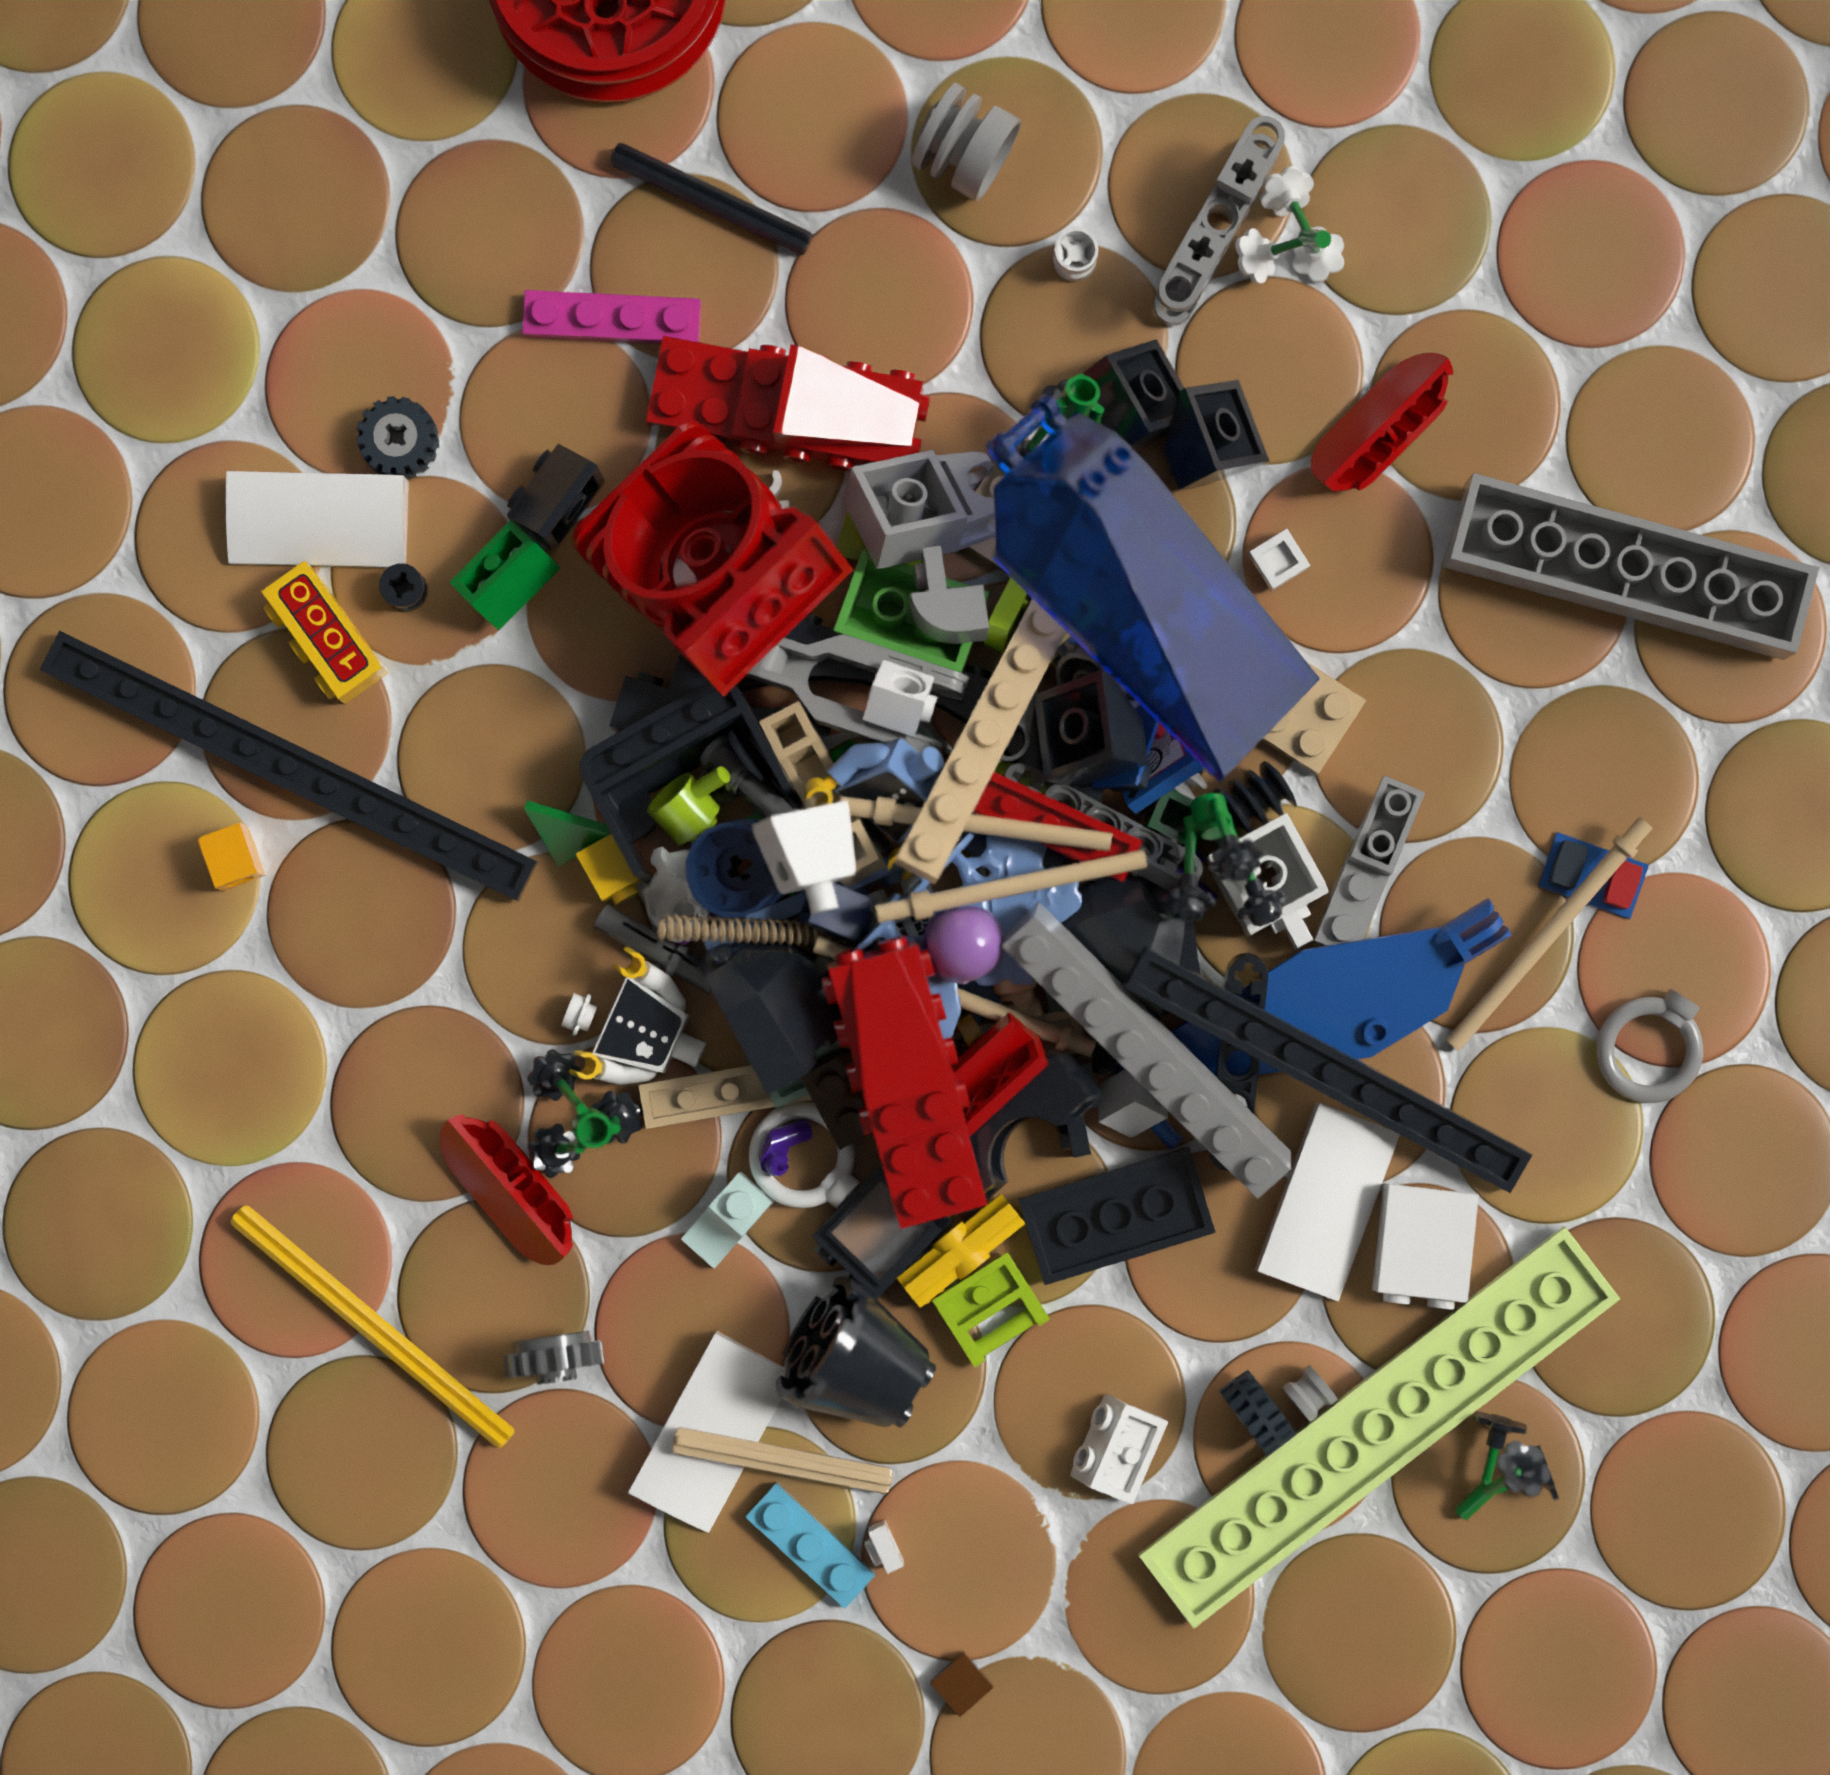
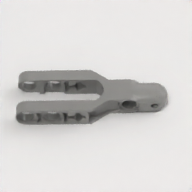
[745,634,970,755]

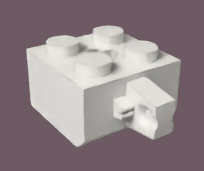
[1204,813,1329,949]

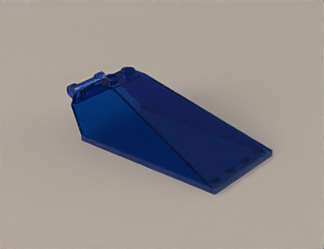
[986,394,1320,782]

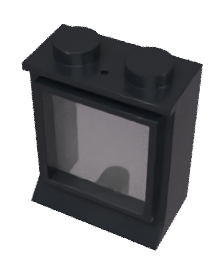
[812,1163,952,1299]

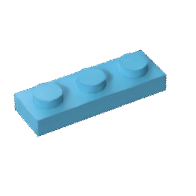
[746,1482,875,1609]

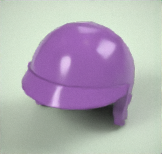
[923,906,1005,984]

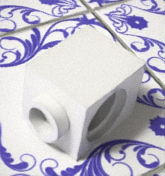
[862,660,937,737]

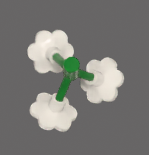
[1235,166,1345,285]

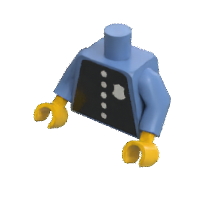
[804,738,945,880]

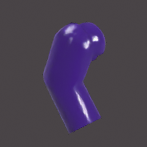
[759,1118,812,1177]

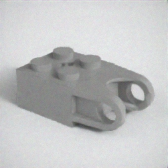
[843,450,1019,569]

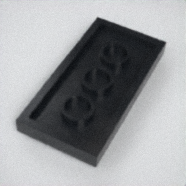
[1018,1147,1216,1285]

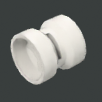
[1053,228,1099,282]

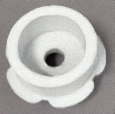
[561,993,597,1036]

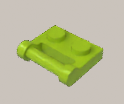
[932,1252,1050,1368]

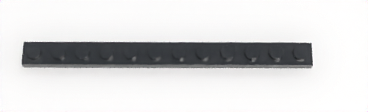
[40,630,538,902]

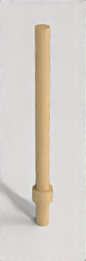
[840,796,1112,851]
[875,850,1147,923]

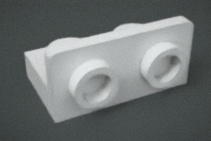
[1071,1394,1168,1504]

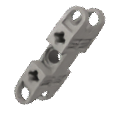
[1153,116,1285,326]

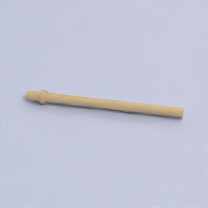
[1446,817,1653,1051]
[813,935,1096,1057]

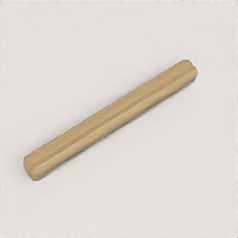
[672,1427,892,1494]

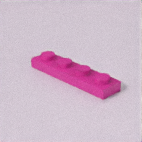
[523,290,702,344]

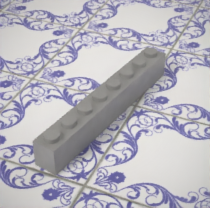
[1002,901,1291,1199]

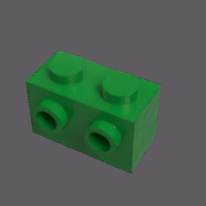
[449,519,561,631]

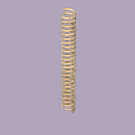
[658,914,868,947]

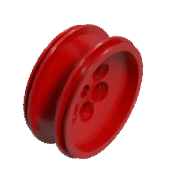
[489,0,726,102]

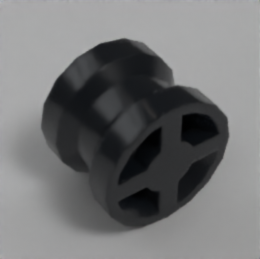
[379,563,428,612]

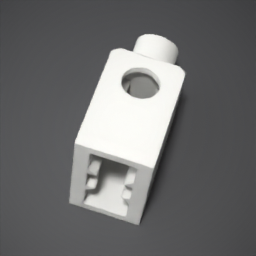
[752,801,856,915]

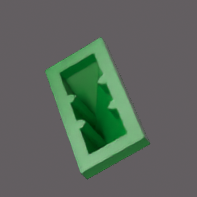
[524,800,611,867]

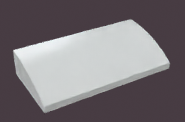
[226,471,409,568]
[1254,1103,1400,1301]
[628,1331,786,1533]

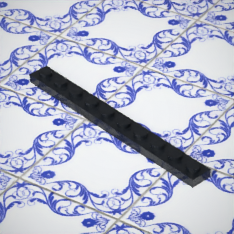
[1123,945,1532,1194]

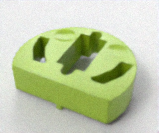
[984,563,1040,654]

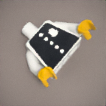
[569,947,706,1085]

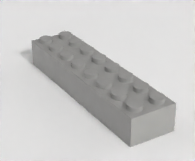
[1442,473,1820,660]

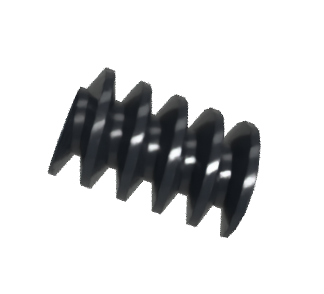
[1211,761,1297,850]

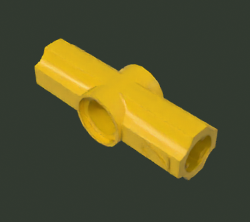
[897,1194,1025,1308]

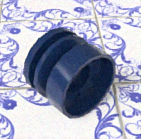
[686,819,784,918]

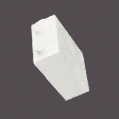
[1372,1183,1479,1309]

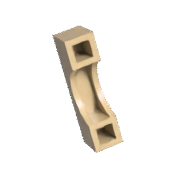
[759,701,887,887]

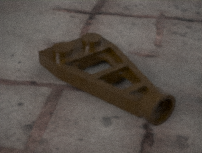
[800,1011,983,1150]

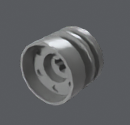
[911,83,1022,201]

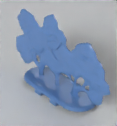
[852,832,1082,1039]

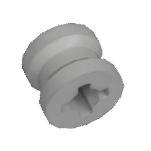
[1282,1365,1338,1423]

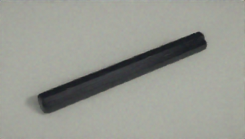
[610,143,812,255]

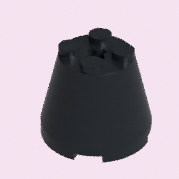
[776,1276,936,1428]

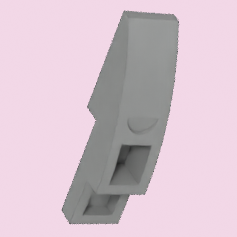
[1312,775,1425,946]

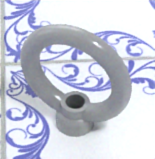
[1596,989,1703,1103]

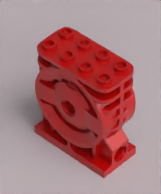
[572,421,853,697]

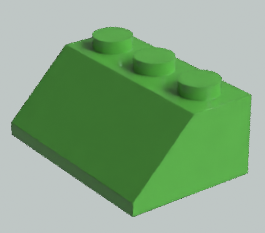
[833,549,989,674]

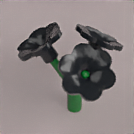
[1455,1411,1559,1520]

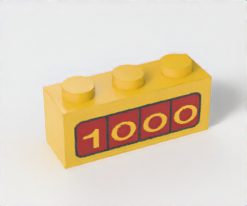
[261,560,389,704]

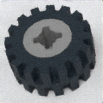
[356,396,440,479]
[1219,1369,1296,1456]

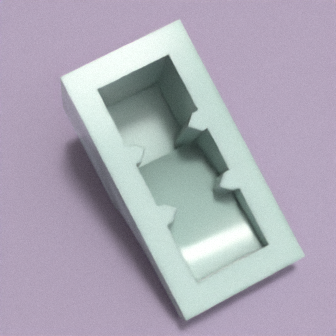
[681,1172,774,1269]

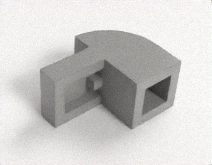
[909,546,989,644]

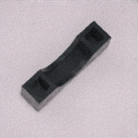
[960,1053,1104,1213]

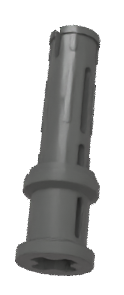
[700,735,795,819]

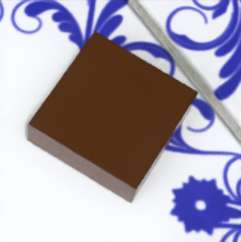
[930,1651,994,1717]

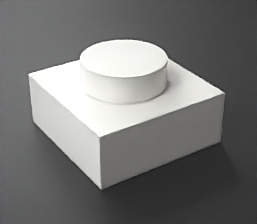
[1248,529,1311,591]
[864,1519,904,1574]

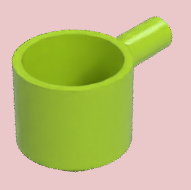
[647,766,730,845]

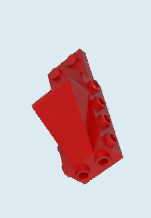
[646,335,930,471]
[822,936,988,1229]

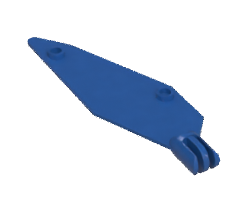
[1116,898,1511,1076]

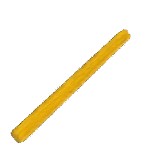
[230,1205,515,1448]

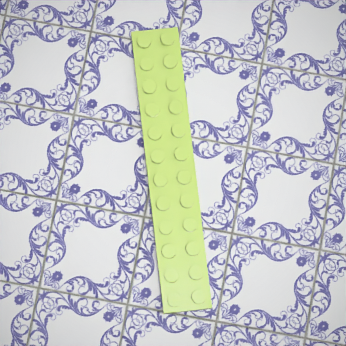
[1138,1227,1620,1628]

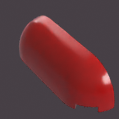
[1311,353,1453,492]
[439,1114,573,1265]

